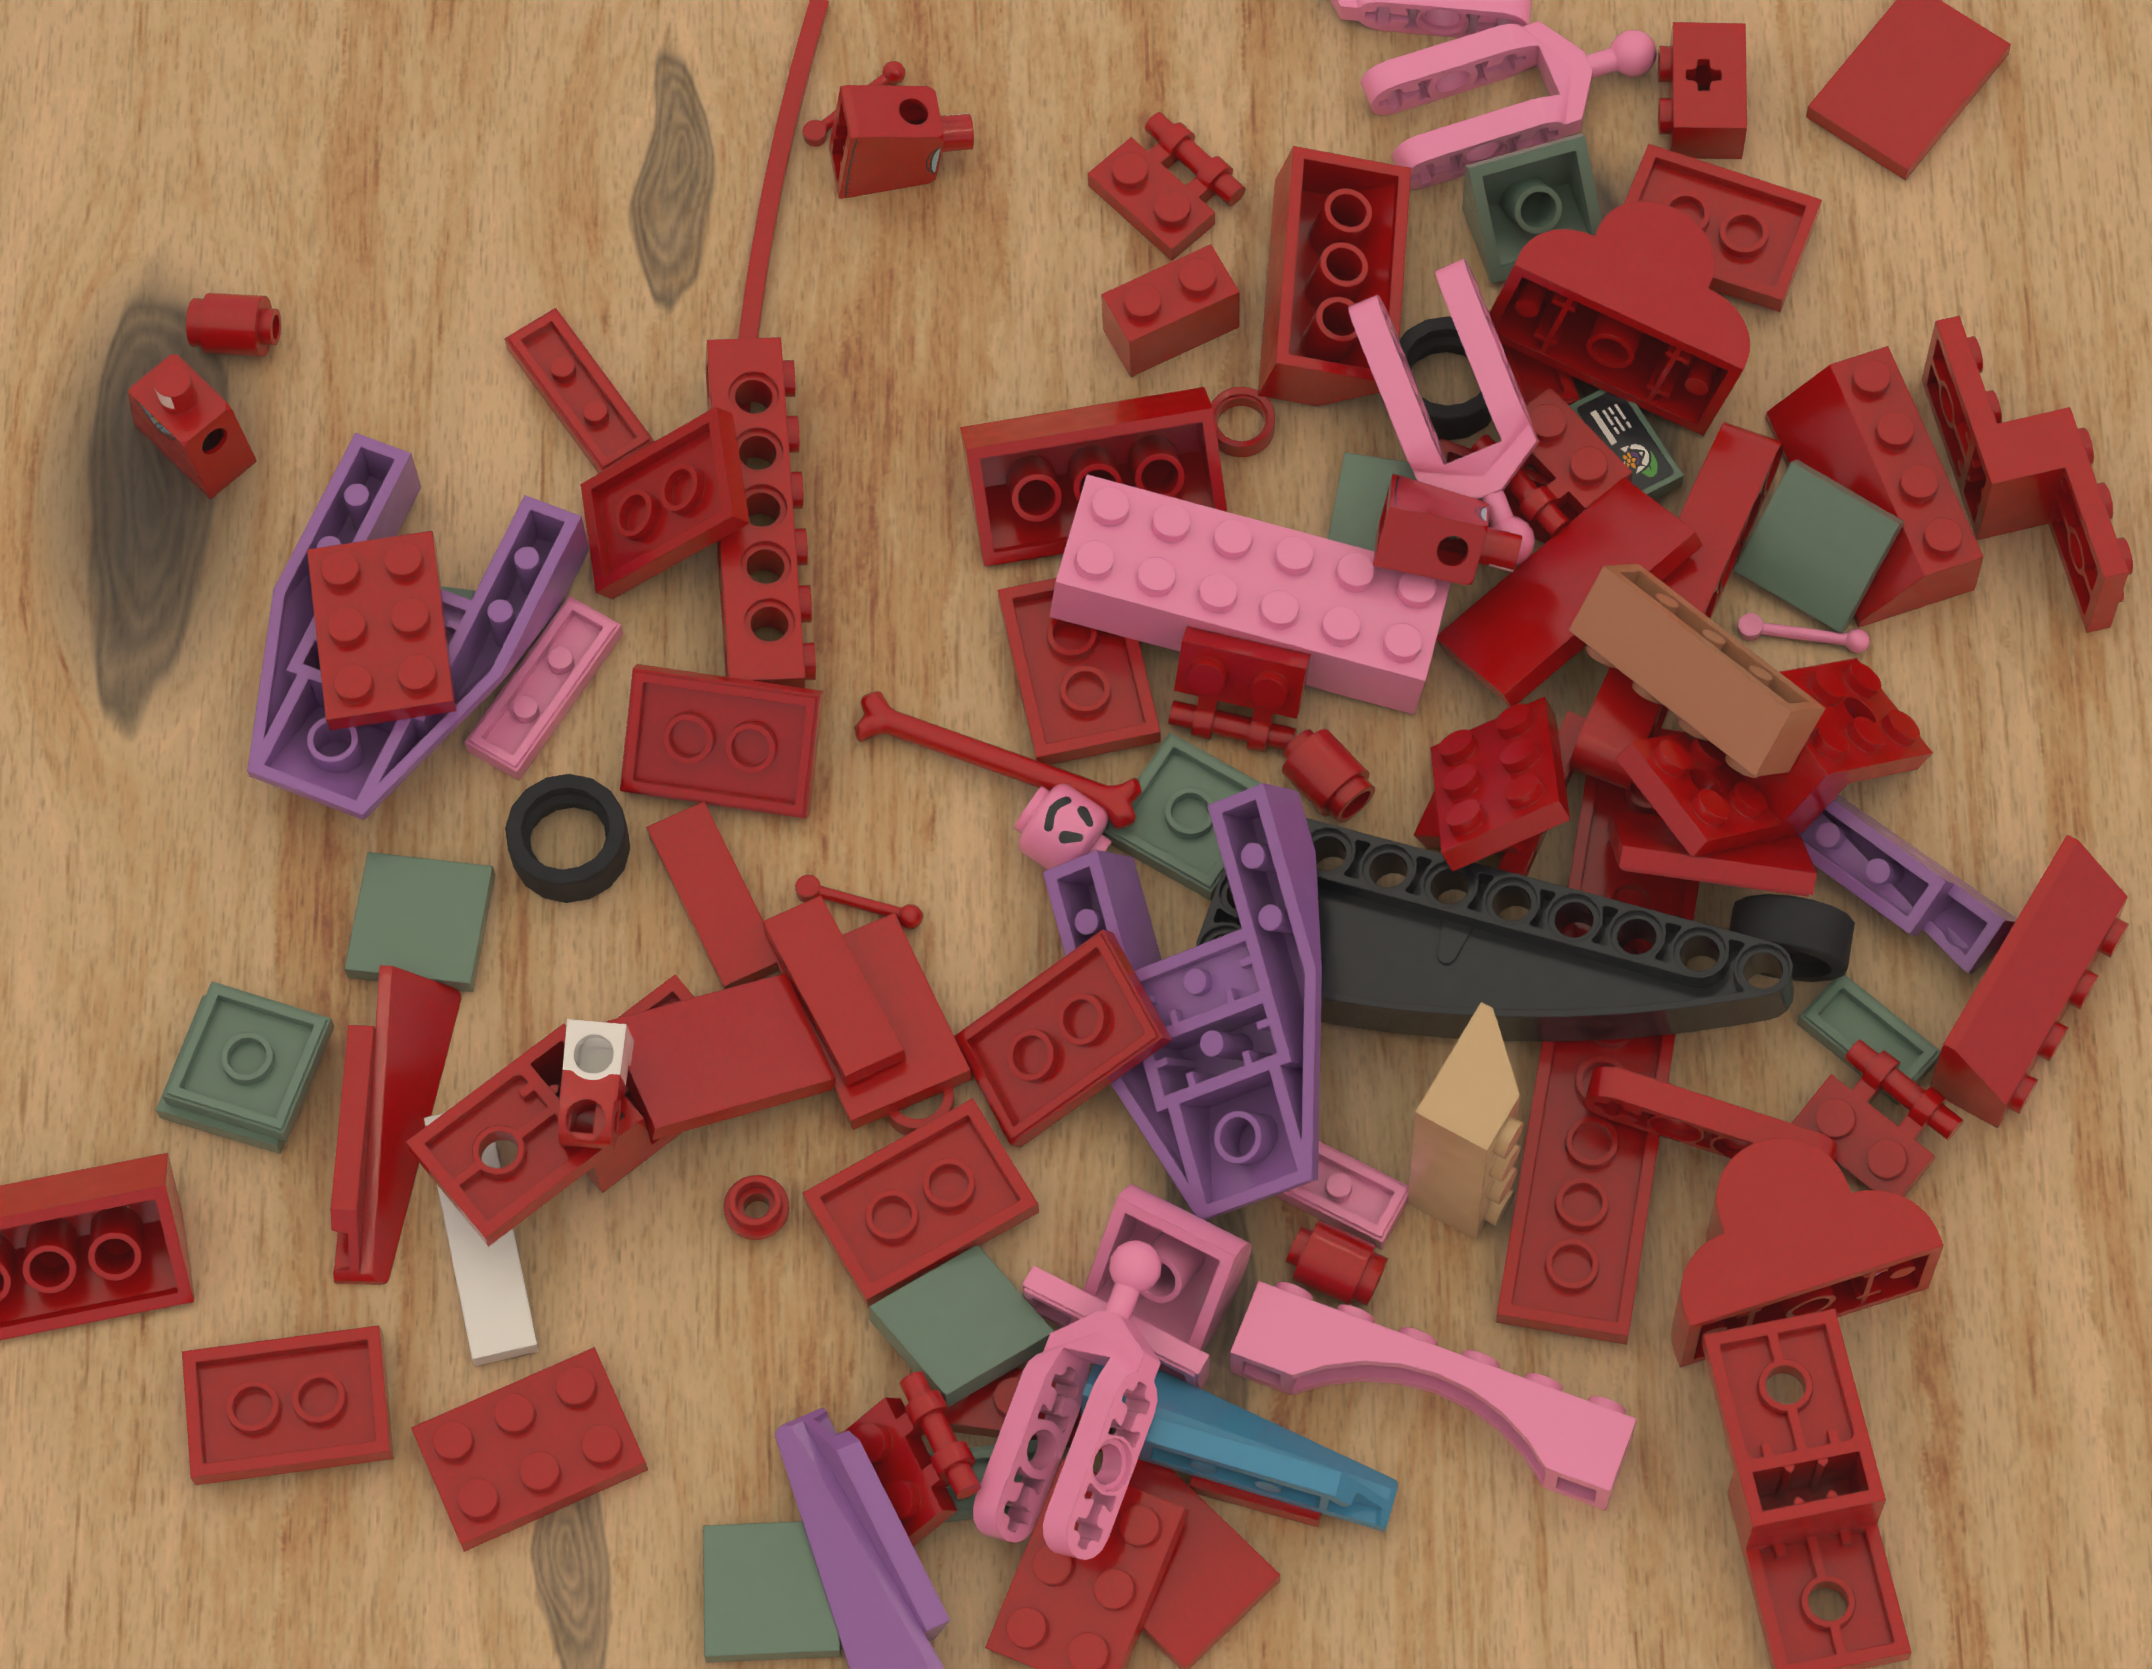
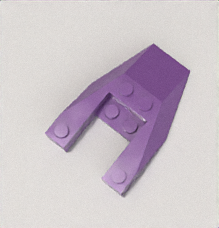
[247,433,589,820]
[1043,783,1322,1221]

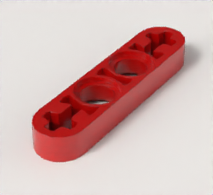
[1585,1066,1838,1160]

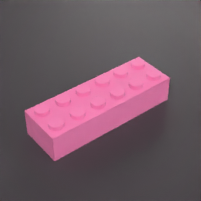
[1049,475,1451,715]

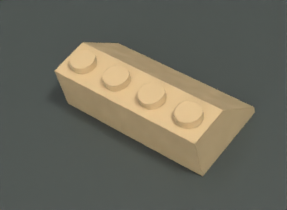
[1408,1002,1524,1240]

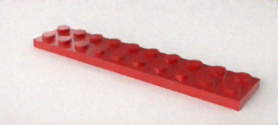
[1496,728,1700,1345]

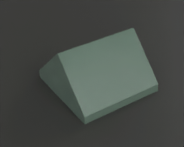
[1462,133,1602,284]

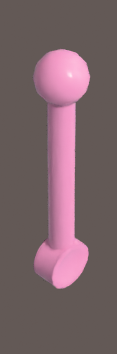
[1738,613,1870,653]

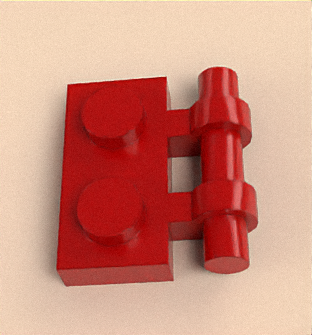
[1088,112,1246,261]
[1470,387,1633,537]
[1168,626,1311,753]
[1792,1039,1964,1197]
[843,1371,981,1547]

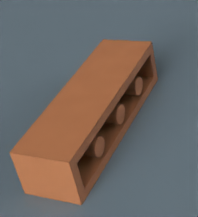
[1569,564,1825,778]

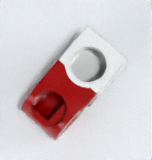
[558,1019,634,1150]

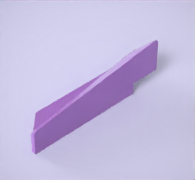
[1796,794,2017,974]
[775,1407,950,1669]

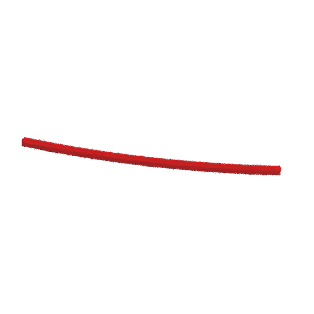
[738,0,829,465]

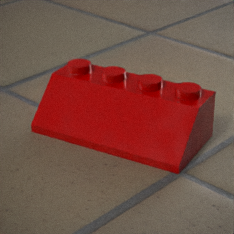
[1258,146,1411,406]
[1765,346,1984,628]
[960,387,1227,567]
[1929,834,2129,1128]
[0,1153,195,1340]

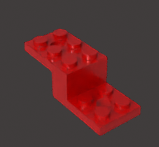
[1921,315,2133,633]
[1616,658,1933,858]
[406,974,694,1247]
[1701,1308,1912,1669]

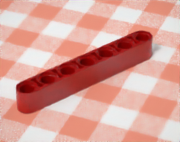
[1570,422,1784,791]

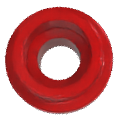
[723,1175,790,1240]

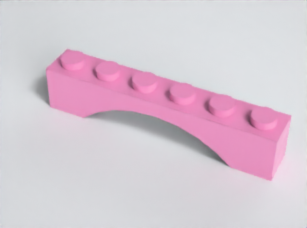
[1230,1281,1637,1511]

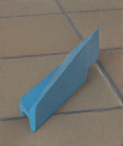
[1080,1364,1398,1532]

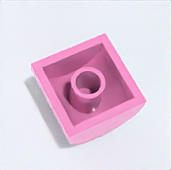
[1083,1184,1252,1351]

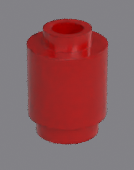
[186,293,281,357]
[1282,729,1375,823]
[1285,1220,1389,1306]

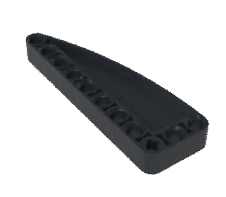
[1196,818,1794,1041]

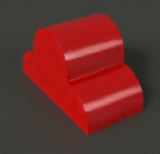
[1489,201,1750,436]
[1671,1138,1944,1368]

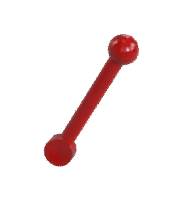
[803,61,906,147]
[795,875,923,929]

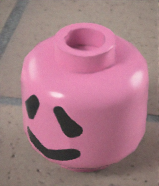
[1014,783,1112,870]

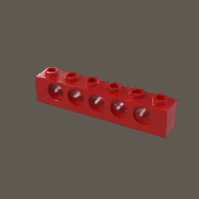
[705,337,816,688]

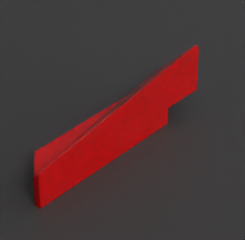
[330,965,462,1285]

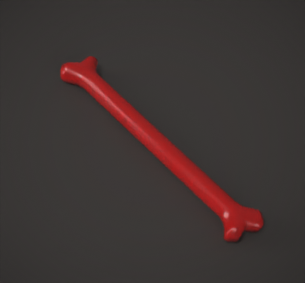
[854,691,1142,830]

